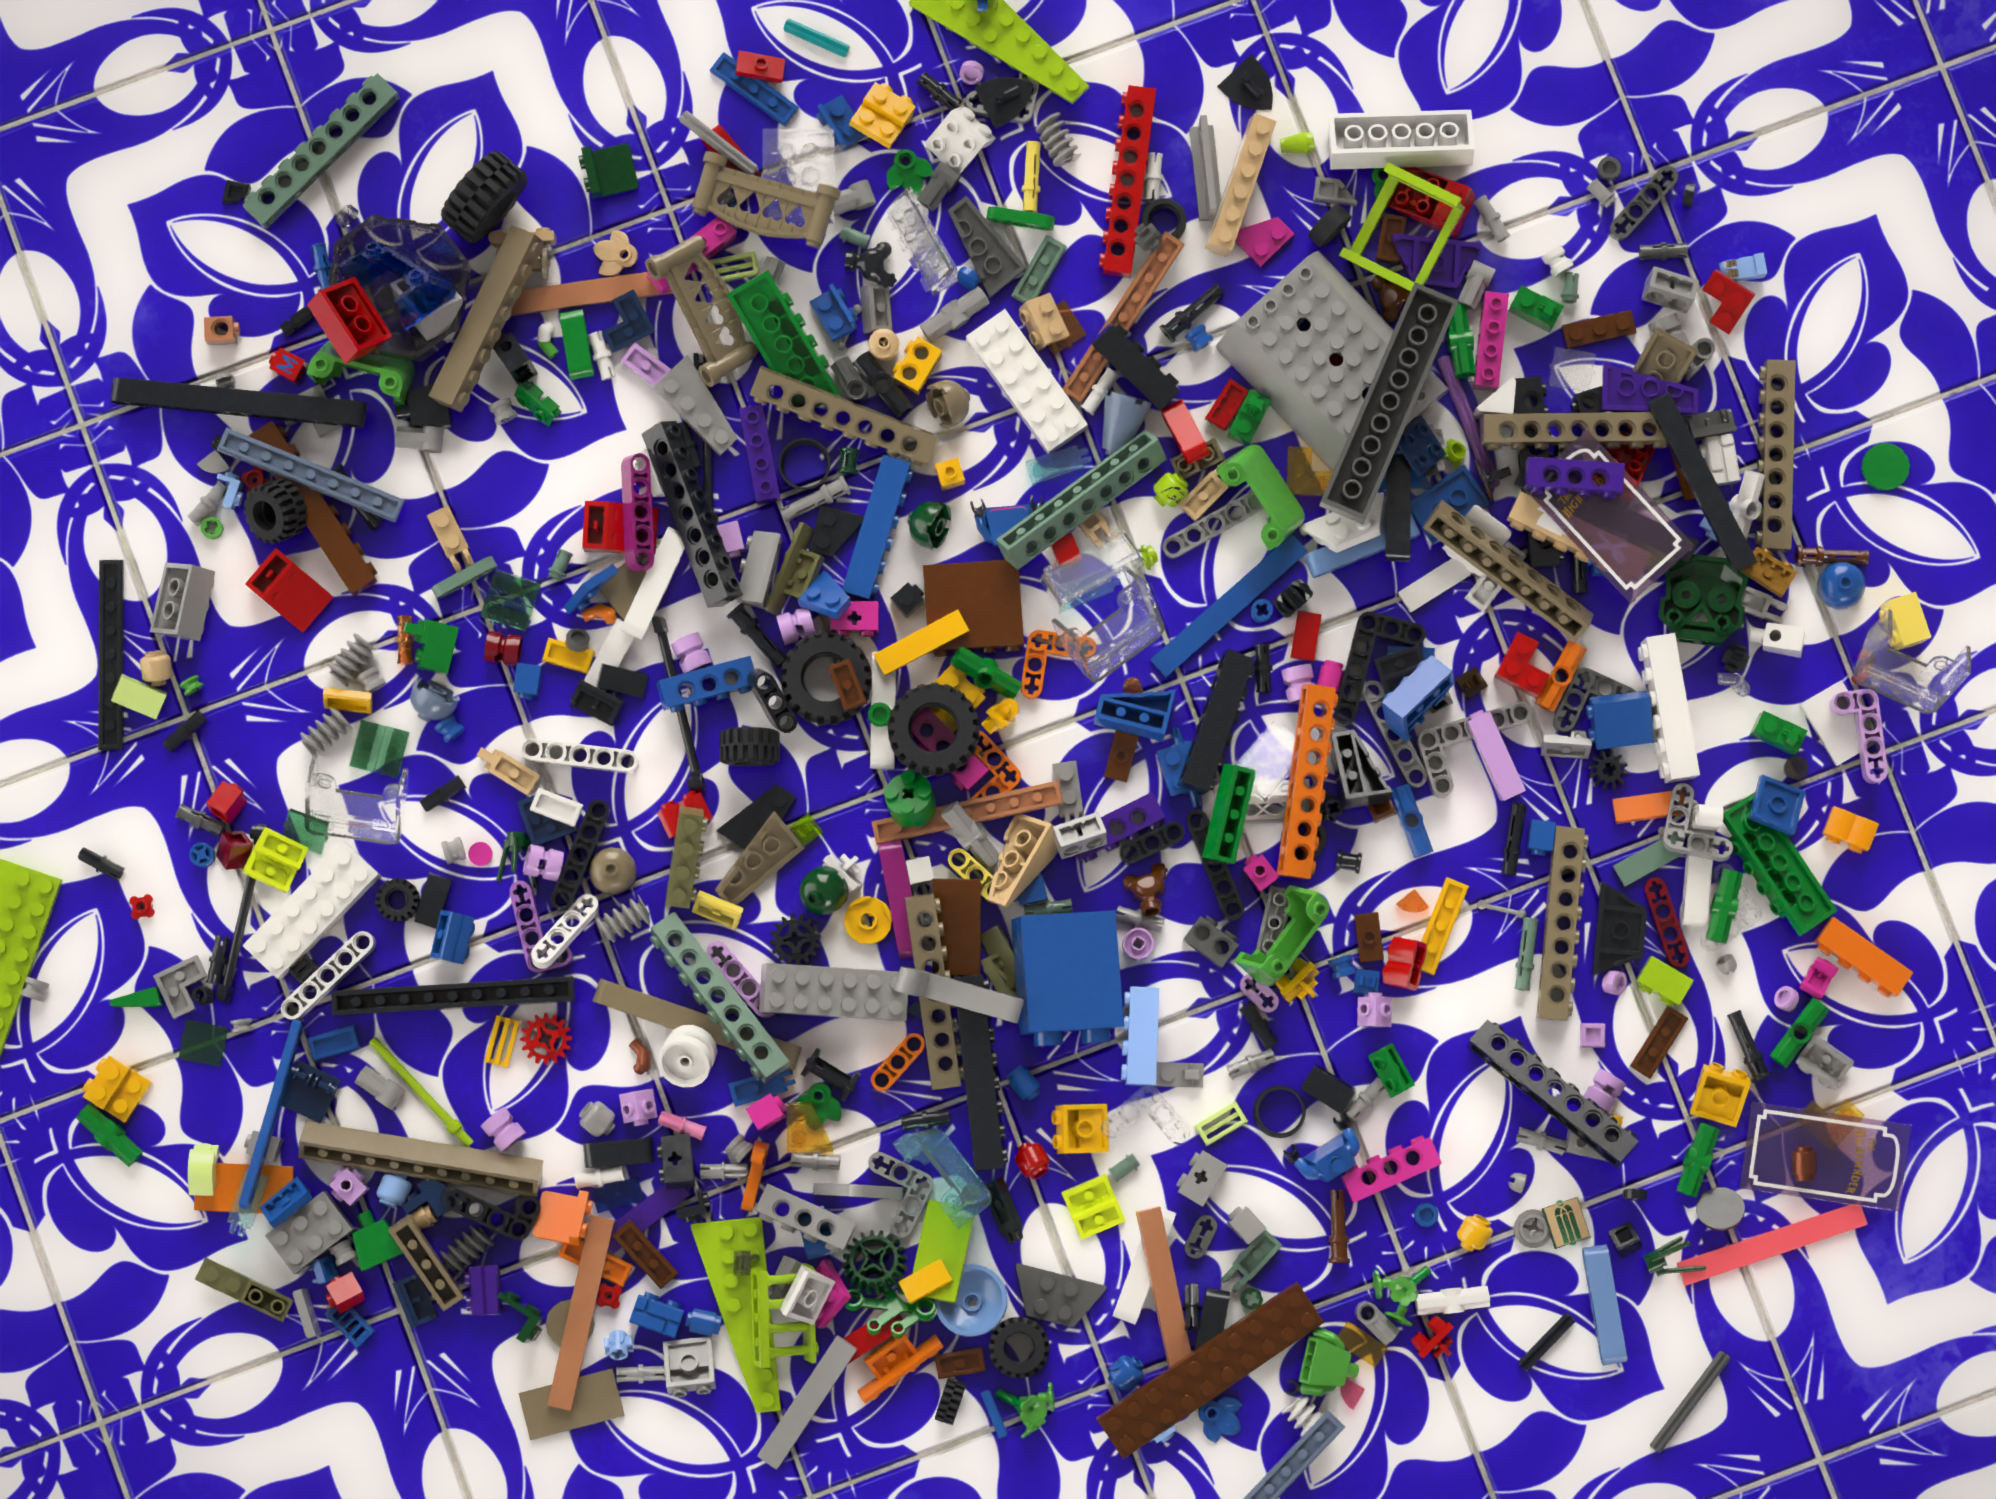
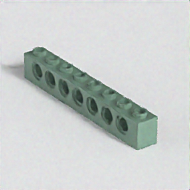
[242,73,400,230]
[996,429,1167,570]
[650,912,789,1084]

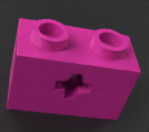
[830,601,879,637]

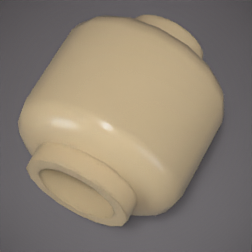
[868,329,899,362]
[140,650,173,686]

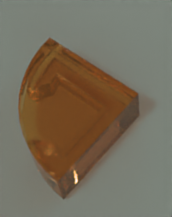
[1396,889,1430,913]

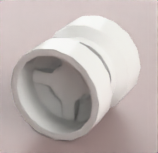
[1541,245,1574,278]

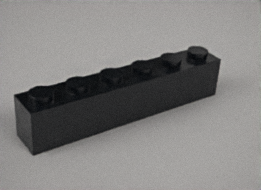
[1177,649,1255,795]

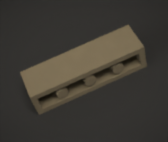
[389,1214,464,1311]

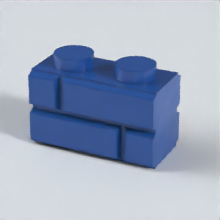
[430,910,475,965]
[629,1291,685,1338]

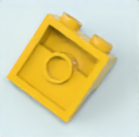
[849,82,916,149]
[929,665,986,733]
[82,1056,152,1123]
[1689,1062,1751,1127]
[1051,1104,1109,1154]

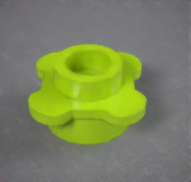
[1443,439,1466,467]
[1137,545,1158,570]

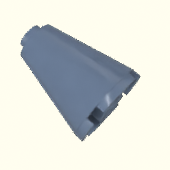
[1102,390,1152,455]

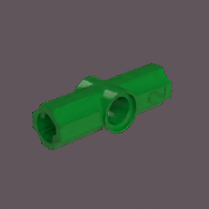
[1447,304,1476,379]
[950,647,1022,699]
[1706,869,1743,944]
[1769,998,1830,1068]
[76,1103,144,1167]
[1676,1122,1720,1198]

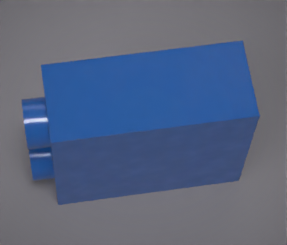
[1011,910,1124,1047]

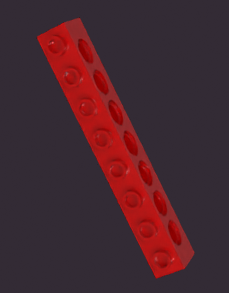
[1099,85,1156,278]

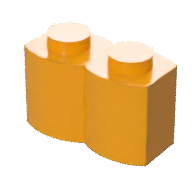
[1822,806,1879,854]

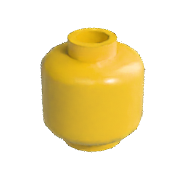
[1457,1214,1493,1252]

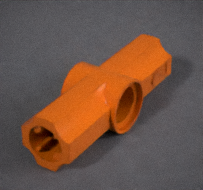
[1535,640,1587,713]

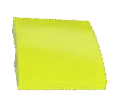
[242,827,308,893]
[1061,1173,1126,1240]

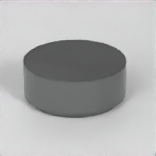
[1597,157,1621,182]
[565,628,590,652]

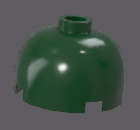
[907,501,951,550]
[799,866,849,915]

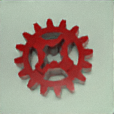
[520,1013,573,1065]

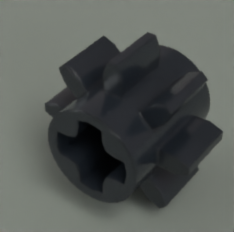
[1720,643,1750,673]
[1320,793,1344,822]

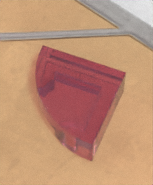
[1340,1378,1365,1410]

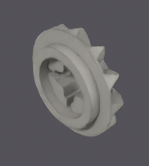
[1514,1209,1552,1248]

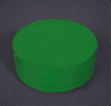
[868,702,891,727]

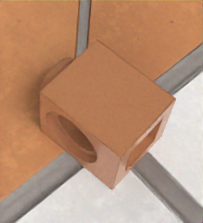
[204,316,240,345]

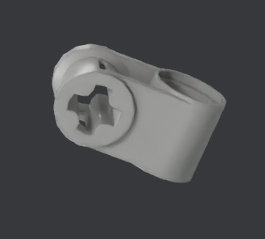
[1684,337,1715,382]

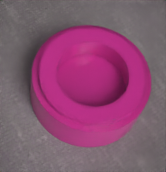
[468,842,493,866]

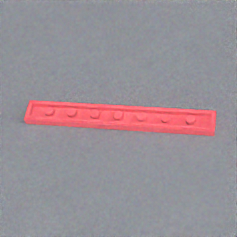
[1676,1202,1868,1286]

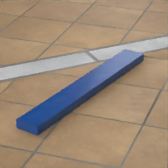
[1150,534,1308,678]
[239,1020,303,1210]

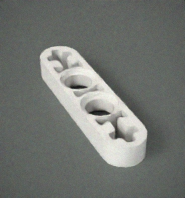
[531,894,599,969]

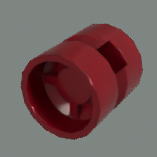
[484,631,523,666]

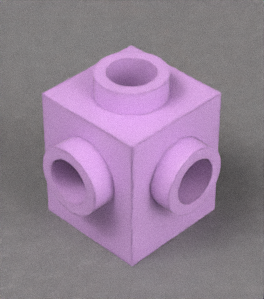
[1357,992,1392,1027]
[619,1089,658,1126]
[329,1168,370,1206]

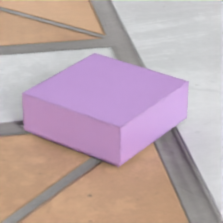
[1580,1023,1605,1048]

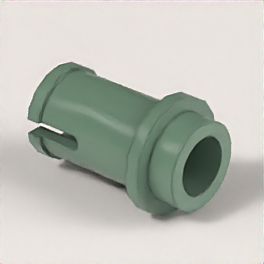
[839,225,871,249]
[1560,272,1579,304]
[548,549,573,581]
[1108,1153,1140,1182]

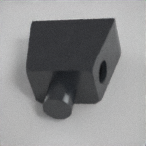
[493,329,538,385]
[395,383,453,429]

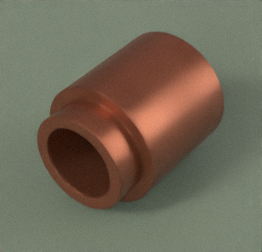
[1792,1146,1817,1181]

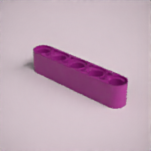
[621,453,654,572]
[878,839,922,959]

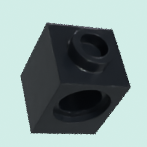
[1570,386,1607,413]

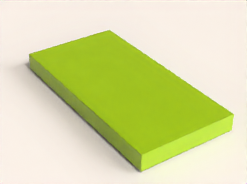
[912,1199,976,1304]

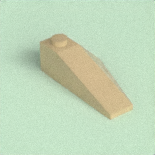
[987,814,1058,908]

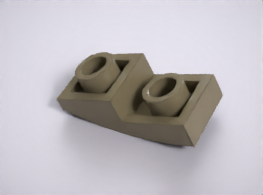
[1170,438,1226,479]

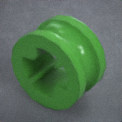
[200,517,224,540]
[179,675,204,696]

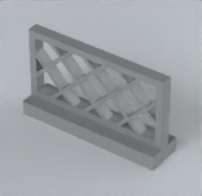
[1189,115,1221,222]

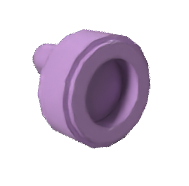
[959,61,984,85]
[1602,970,1627,995]
[1774,986,1799,1012]

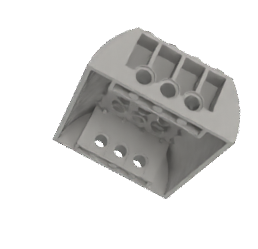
[1216,251,1449,473]

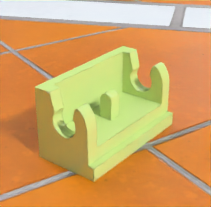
[111,674,167,719]

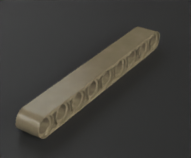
[592,979,802,1070]

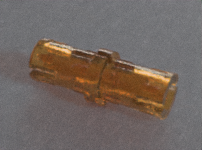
[395,615,414,665]

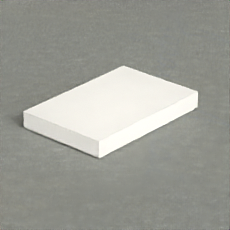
[1799,680,1874,766]

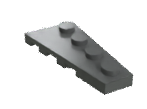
[948,196,1026,299]

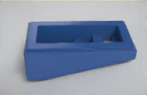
[325,1307,376,1348]

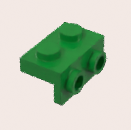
[1368,1043,1415,1098]

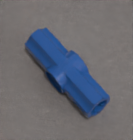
[1391,784,1434,858]

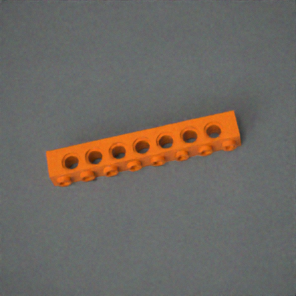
[1277,684,1338,879]

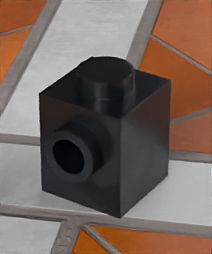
[890,582,924,619]

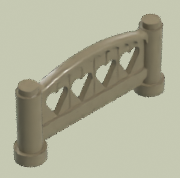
[692,151,841,249]
[645,235,758,387]

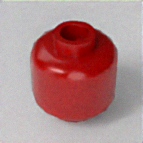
[1015,1142,1050,1179]

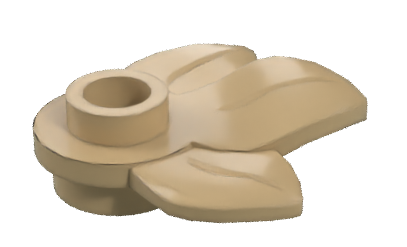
[593,230,638,276]

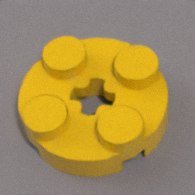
[844,896,892,945]

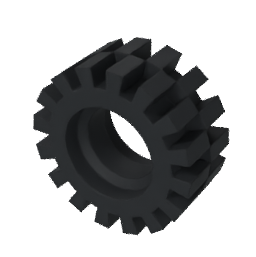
[375,878,420,922]
[934,1378,966,1426]

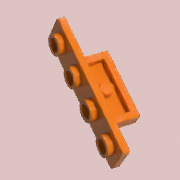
[857,1335,943,1404]

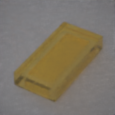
[1337,1321,1388,1368]

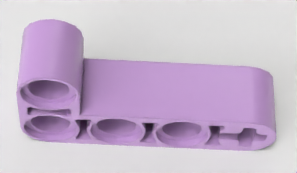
[1829,689,1888,784]
[707,941,775,1018]

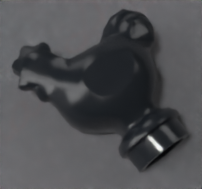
[844,242,897,288]

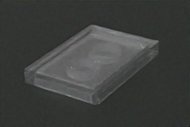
[1235,721,1295,802]

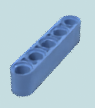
[1304,513,1421,578]
[1582,1244,1627,1366]

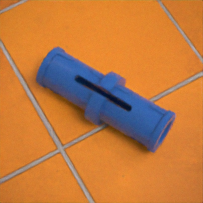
[310,243,334,290]

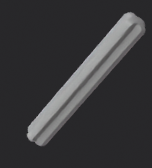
[679,111,758,175]

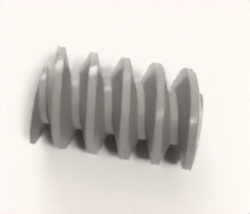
[1036,112,1082,167]
[327,633,376,687]
[300,707,353,759]
[597,895,650,943]

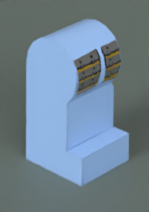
[1719,253,1767,282]

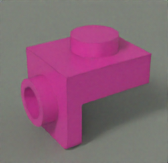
[1799,957,1839,1000]

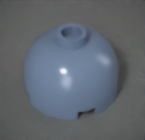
[410,677,460,722]

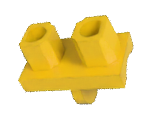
[981,698,1019,734]
[1276,958,1319,1003]

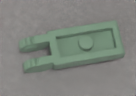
[1220,1229,1282,1293]

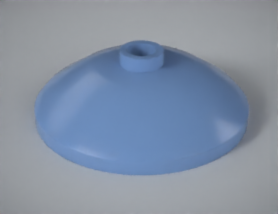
[935,1264,1007,1337]

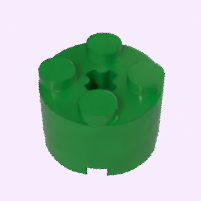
[884,770,936,828]

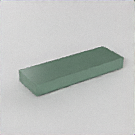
[1011,234,1067,304]
[1612,835,1684,887]

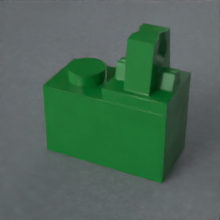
[1508,285,1564,333]
[1227,389,1271,446]
[403,619,459,675]
[1749,710,1808,755]

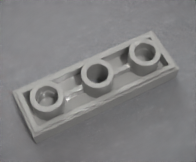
[1256,885,1289,954]

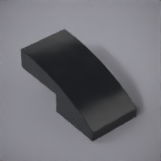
[414,873,453,929]

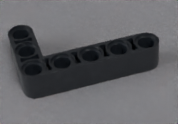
[1333,611,1426,727]

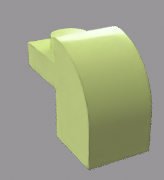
[188,1143,219,1196]

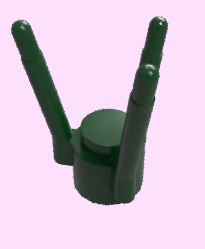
[496,832,538,888]
[1644,1236,1706,1276]

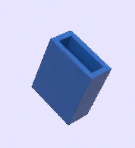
[1586,691,1654,750]

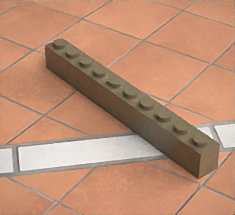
[298,1121,544,1197]

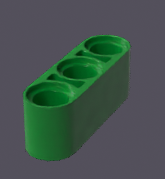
[559,309,594,380]

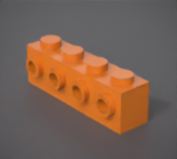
[1814,917,1914,998]

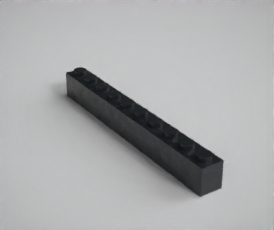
[331,976,577,1017]

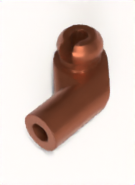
[628,1038,651,1075]

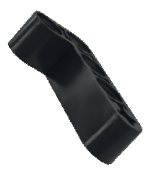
[440,1186,541,1241]

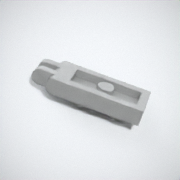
[1052,761,1084,822]

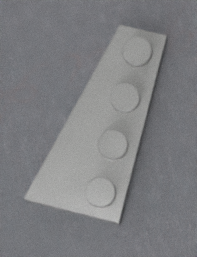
[653,355,738,456]

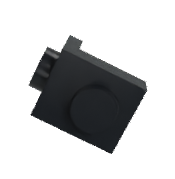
[676,1189,711,1223]

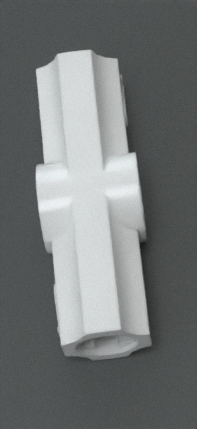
[1729,470,1765,540]
[1415,1286,1490,1315]

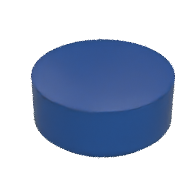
[956,266,980,290]
[1414,1203,1438,1227]

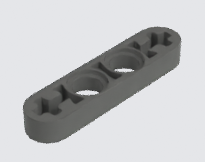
[1609,166,1678,241]

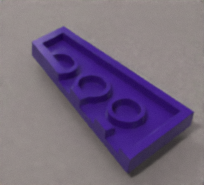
[1601,362,1699,415]

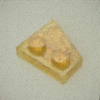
[787,1102,833,1152]

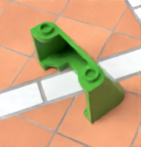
[306,340,416,405]
[1216,444,1305,551]
[1234,885,1329,986]

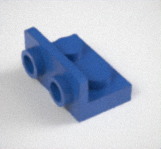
[816,95,866,150]
[809,283,858,343]
[259,1177,312,1229]

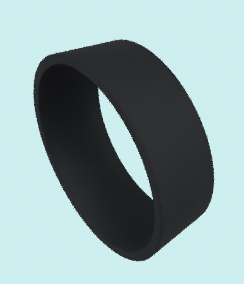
[778,438,831,490]
[1253,1085,1306,1138]

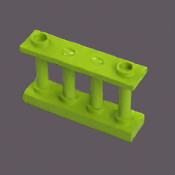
[751,1263,819,1368]

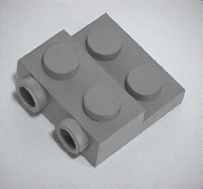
[663,1336,716,1397]

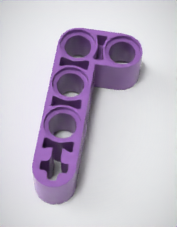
[509,881,573,973]

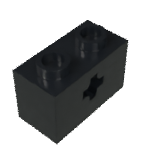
[657,1134,696,1190]

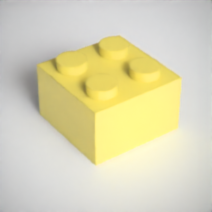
[1879,592,1931,651]

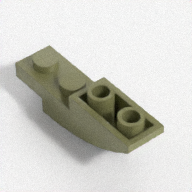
[194,1257,294,1322]

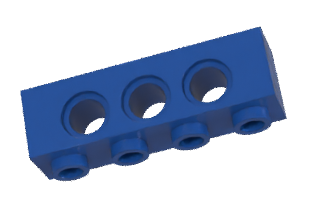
[656,656,758,713]

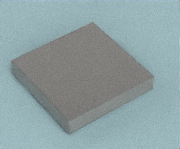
[292,1288,322,1338]

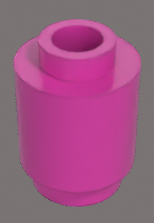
[1316,660,1344,693]

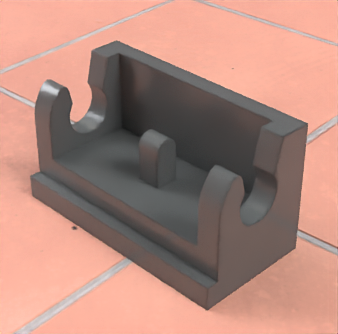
[1682,409,1737,441]

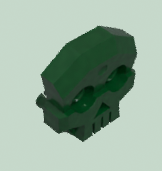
[1658,554,1750,647]

